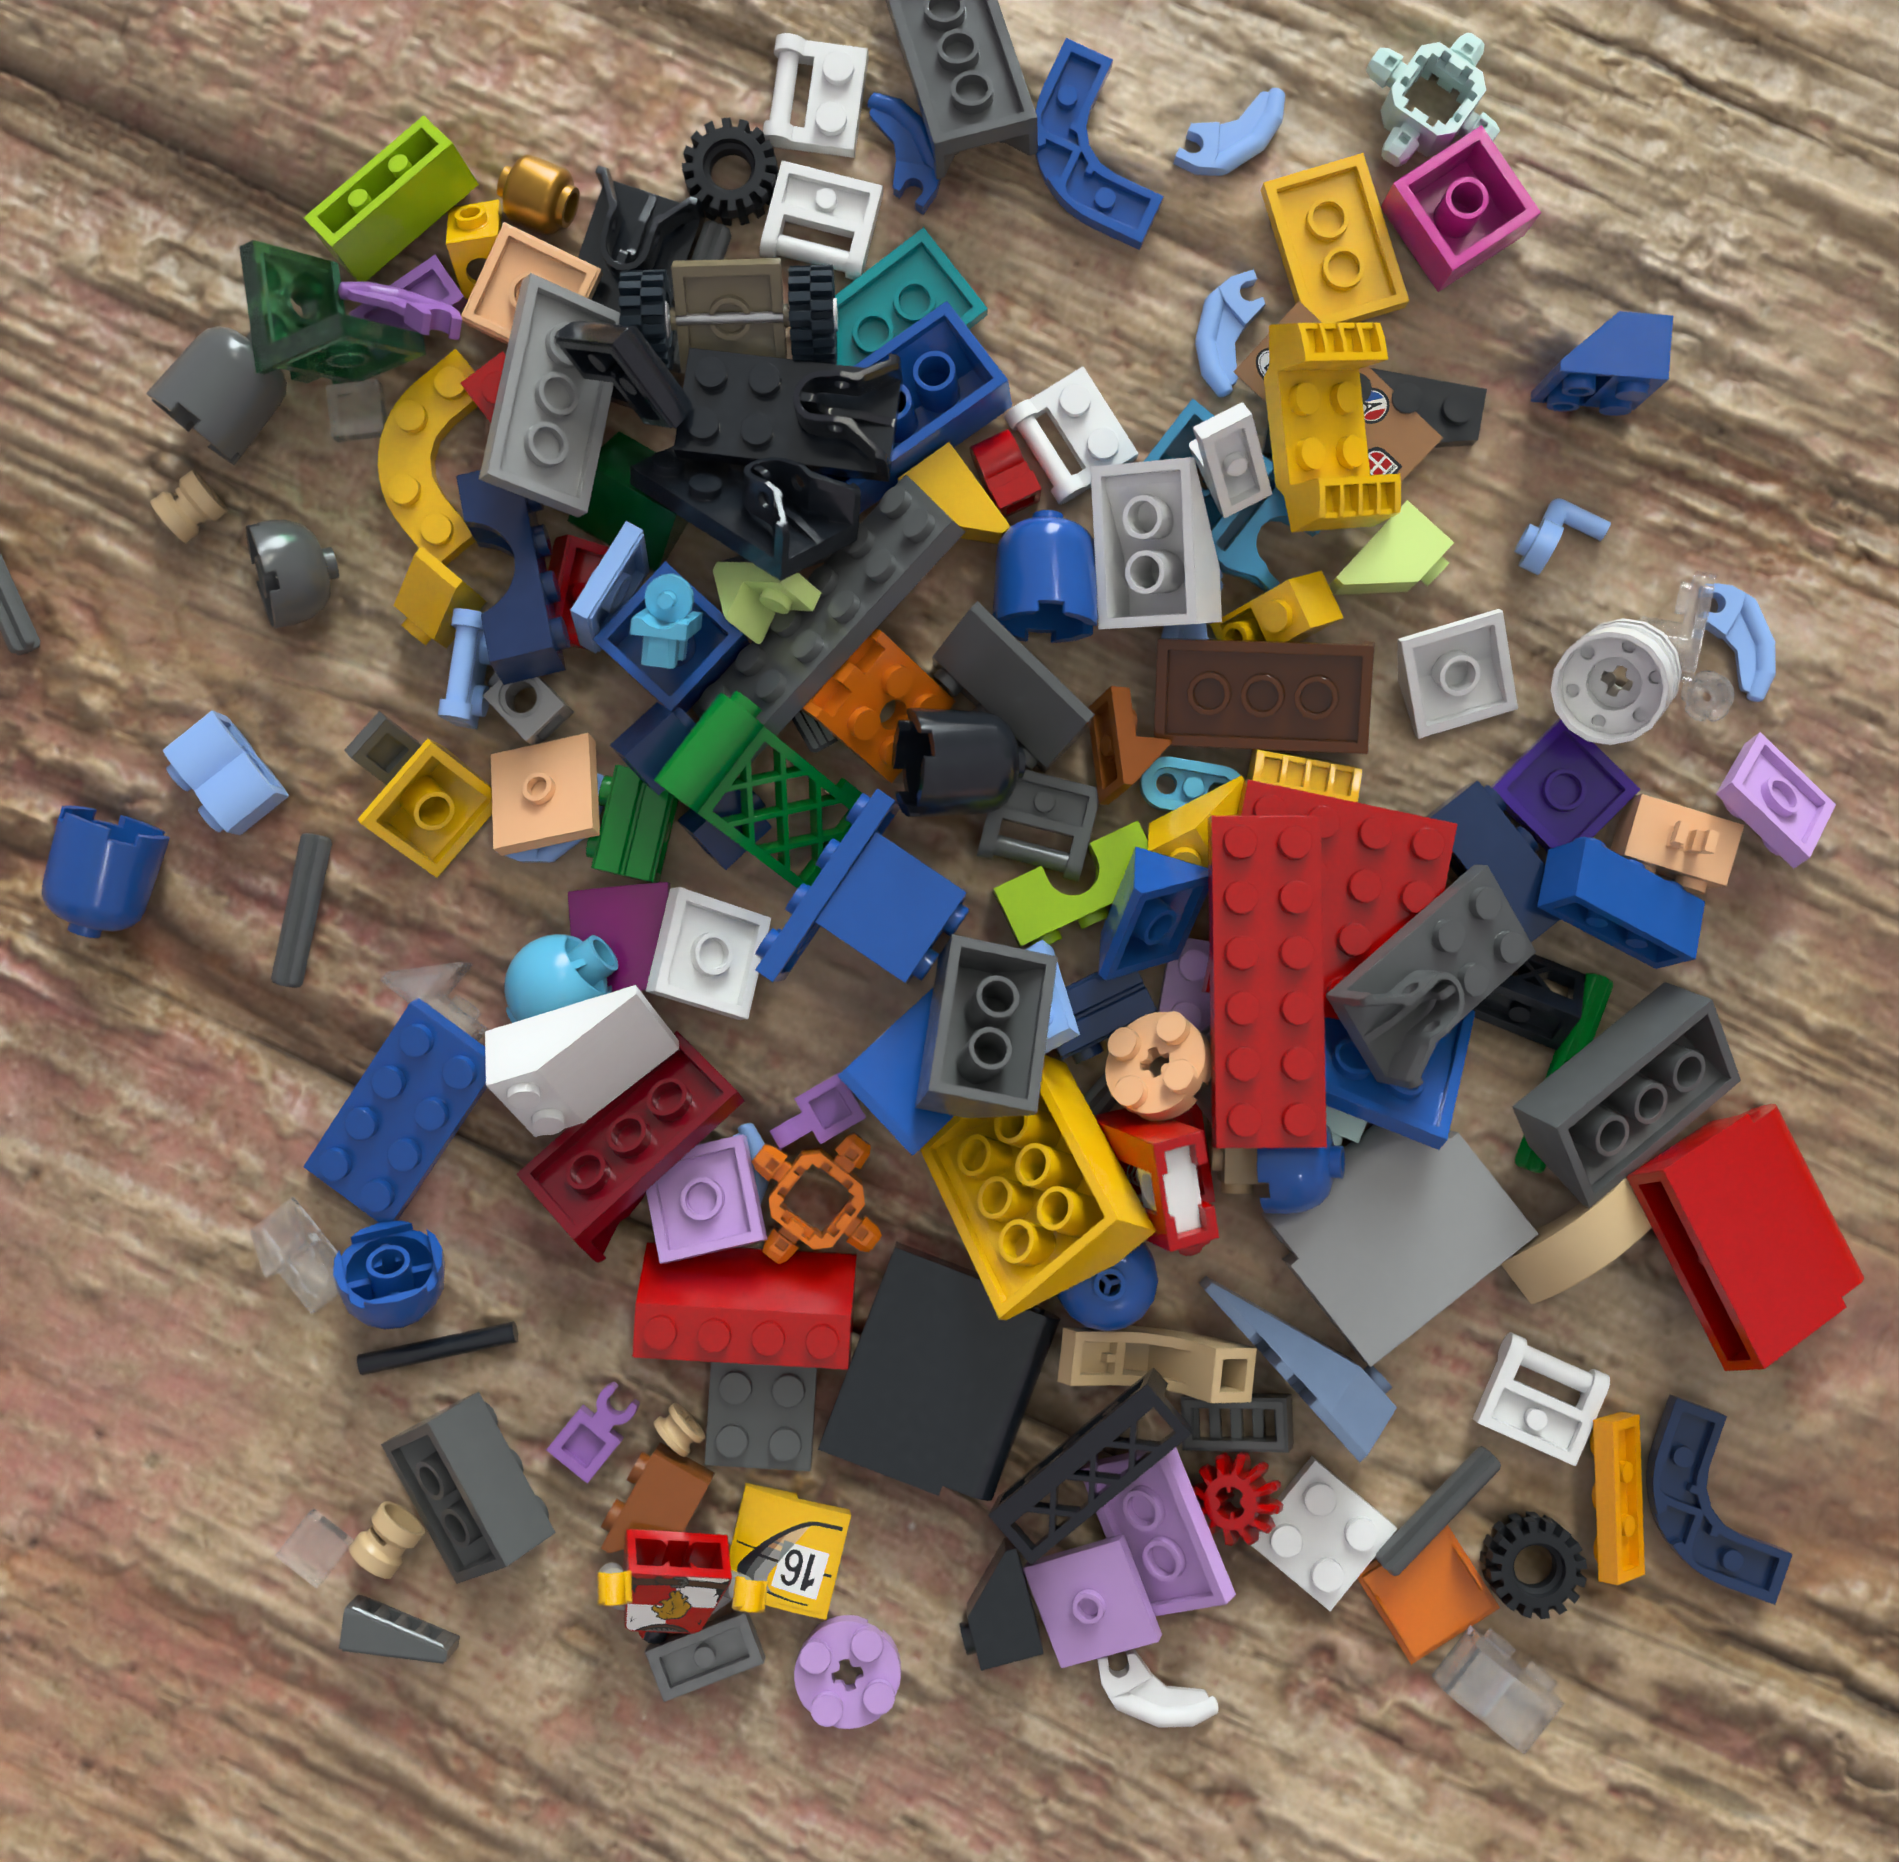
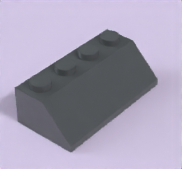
[1512,982,1741,1208]

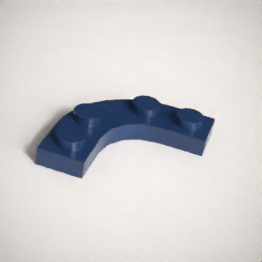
[1646,1394,1793,1605]

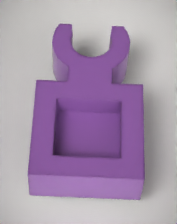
[546,1382,640,1484]

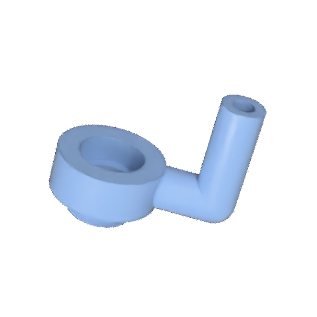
[1514,498,1611,575]

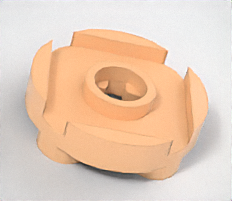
[1105,1011,1211,1121]

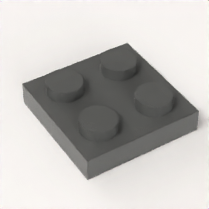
[704,1362,818,1471]

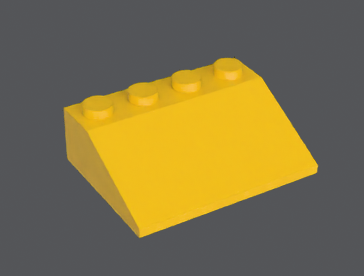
[920,1055,1156,1320]

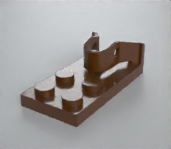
[1154,638,1375,754]

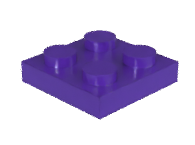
[1491,718,1641,852]

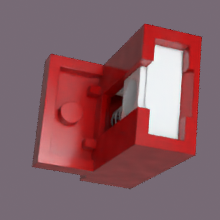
[1095,1103,1219,1252]

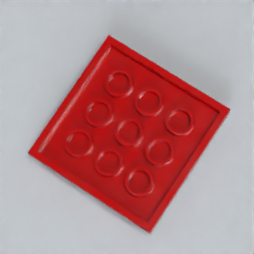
[1202,779,1458,1020]

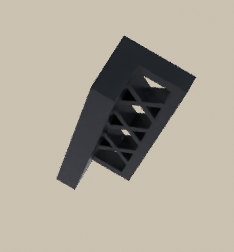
[1473,954,1586,1050]
[988,1368,1193,1565]

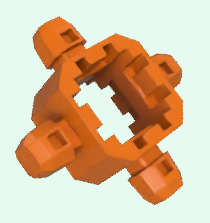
[752,1132,882,1264]

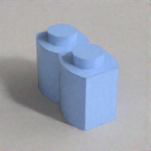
[163,711,289,835]

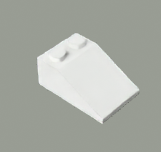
[1090,457,1222,629]
[485,985,679,1137]

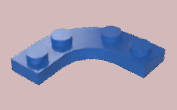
[1035,38,1164,250]

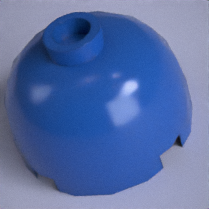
[1257,1124,1345,1214]
[333,1220,445,1330]

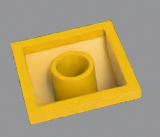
[357,738,492,878]

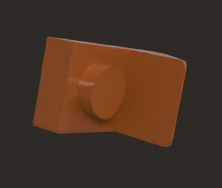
[1088,686,1172,805]

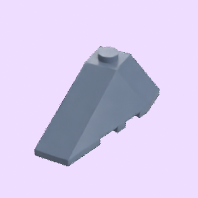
[1199,1276,1397,1462]

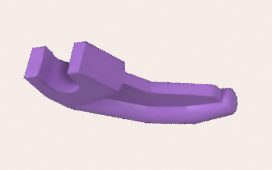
[338,281,462,340]

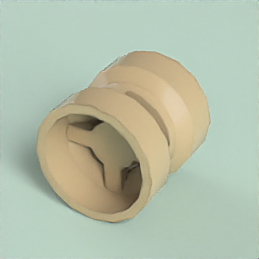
[150,469,228,543]
[349,1501,425,1579]

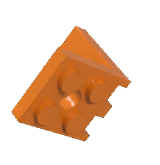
[801,628,956,784]

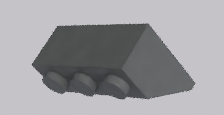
[932,601,1095,773]
[915,934,1058,1118]
[381,1392,556,1584]

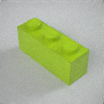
[304,115,479,281]

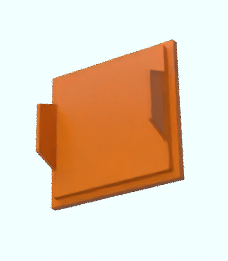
[1357,1524,1500,1665]

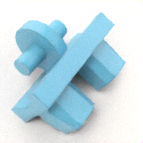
[630,574,703,669]

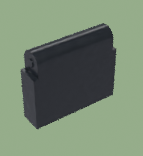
[818,1241,1060,1501]

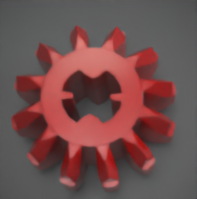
[1192,1452,1283,1546]

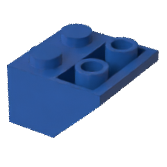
[1531,311,1673,416]

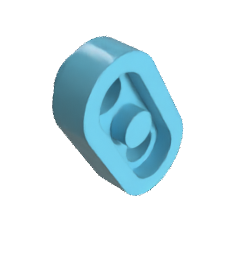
[1139,756,1240,812]

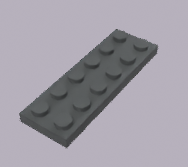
[692,474,965,763]

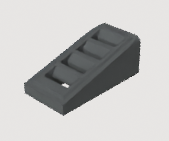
[1181,1393,1294,1453]
[339,1595,460,1664]

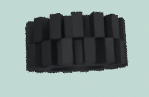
[682,118,779,226]
[1480,1511,1587,1619]

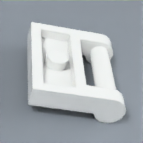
[763,33,869,158]
[759,160,883,280]
[1004,366,1139,505]
[1473,1332,1610,1466]

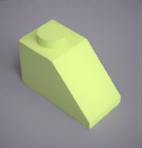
[1329,500,1454,595]

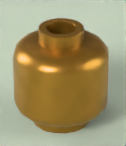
[497,155,580,235]

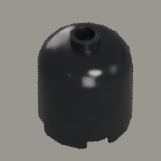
[892,708,1026,817]

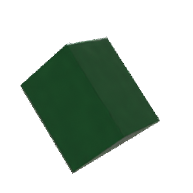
[567,431,688,571]

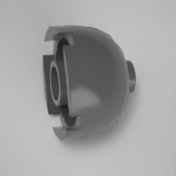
[246,520,339,629]

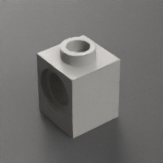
[483,672,574,745]

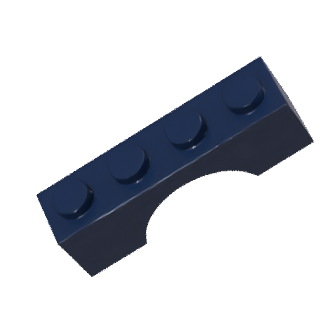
[456,470,570,685]

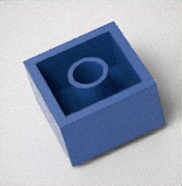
[592,561,750,713]

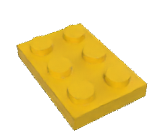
[1261,153,1409,323]

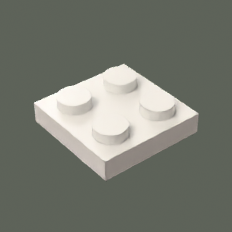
[646,887,771,1020]
[1251,1456,1397,1611]

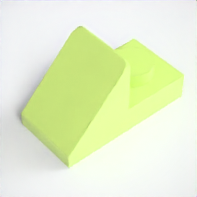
[713,561,822,644]

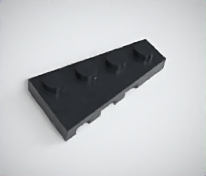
[1262,368,1487,458]

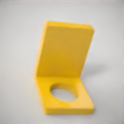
[446,200,502,299]

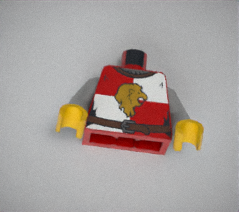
[597,1529,768,1644]

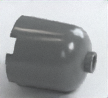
[146,326,287,465]

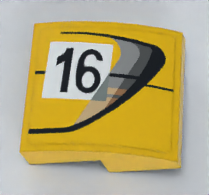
[729,1483,851,1620]

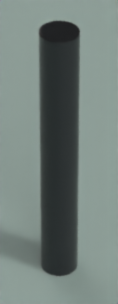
[357,1321,518,1375]

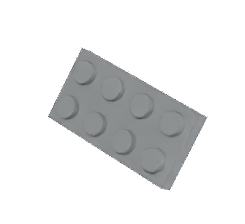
[479,273,620,518]

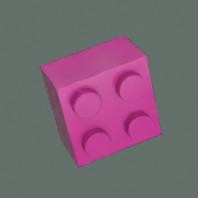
[1381,125,1541,292]

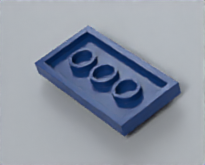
[755,788,900,982]
[303,998,487,1223]

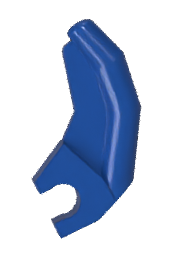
[867,92,941,215]

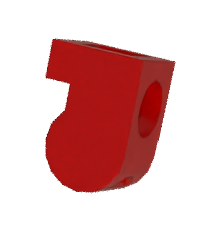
[969,429,1042,518]

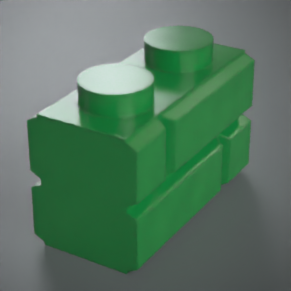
[586,765,679,883]

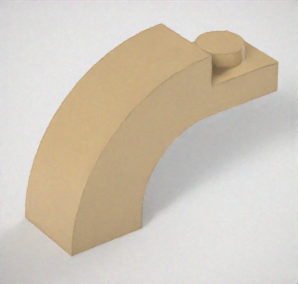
[1501,1161,1652,1304]

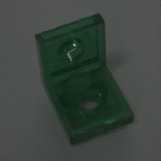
[239,240,426,390]

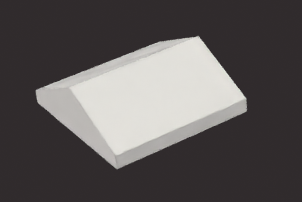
[1398,609,1518,739]

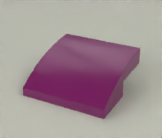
[568,882,671,992]

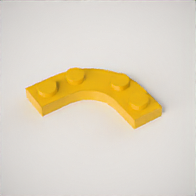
[378,348,478,566]

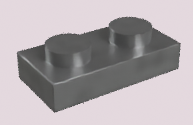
[645,1611,766,1702]

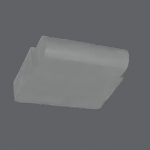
[1261,1125,1538,1367]

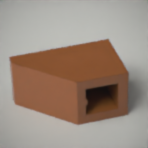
[600,1442,715,1554]

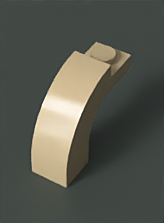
[1057,1325,1257,1403]

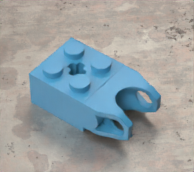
[1143,398,1321,592]

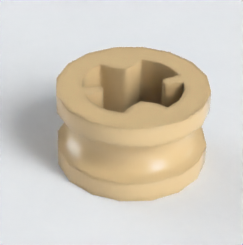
[654,1403,706,1457]

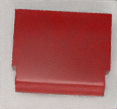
[1626,1104,1865,1371]

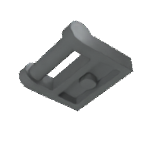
[977,770,1099,882]

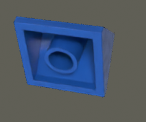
[1098,846,1209,981]

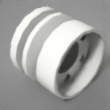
[1551,618,1682,745]

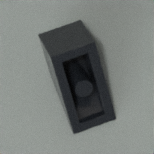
[959,1537,1044,1671]

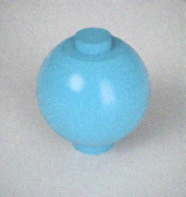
[504,934,619,1023]

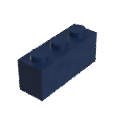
[1426,780,1561,942]

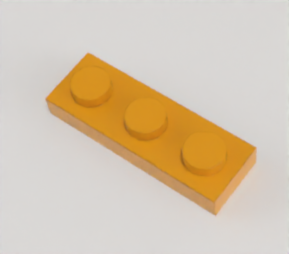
[1590,1412,1645,1585]

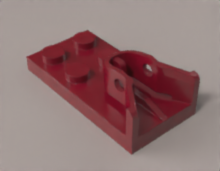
[516,1031,745,1263]

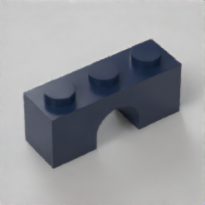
[610,702,772,870]

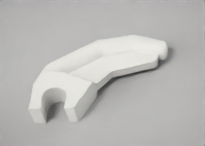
[1097,1649,1219,1728]

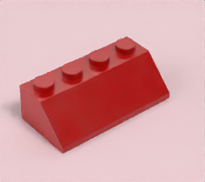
[632,1242,857,1370]

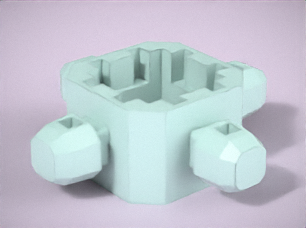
[1366,33,1500,167]

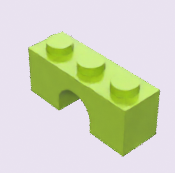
[993,820,1148,947]

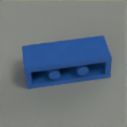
[1537,837,1705,969]

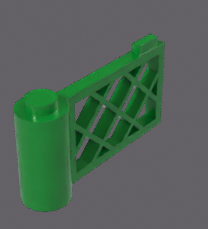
[654,690,863,889]

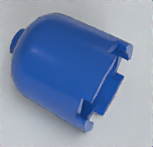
[992,510,1098,643]
[41,805,170,938]
[1056,1242,1158,1332]

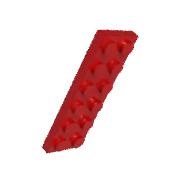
[1208,815,1327,1148]

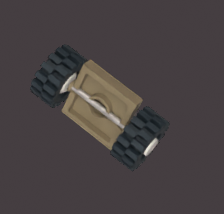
[618,258,838,374]

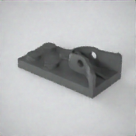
[885,0,1038,179]
[1326,865,1536,1088]

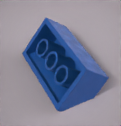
[821,301,1012,514]

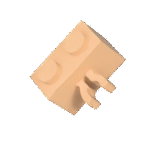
[1610,794,1744,895]

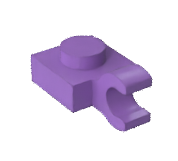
[770,1072,866,1149]

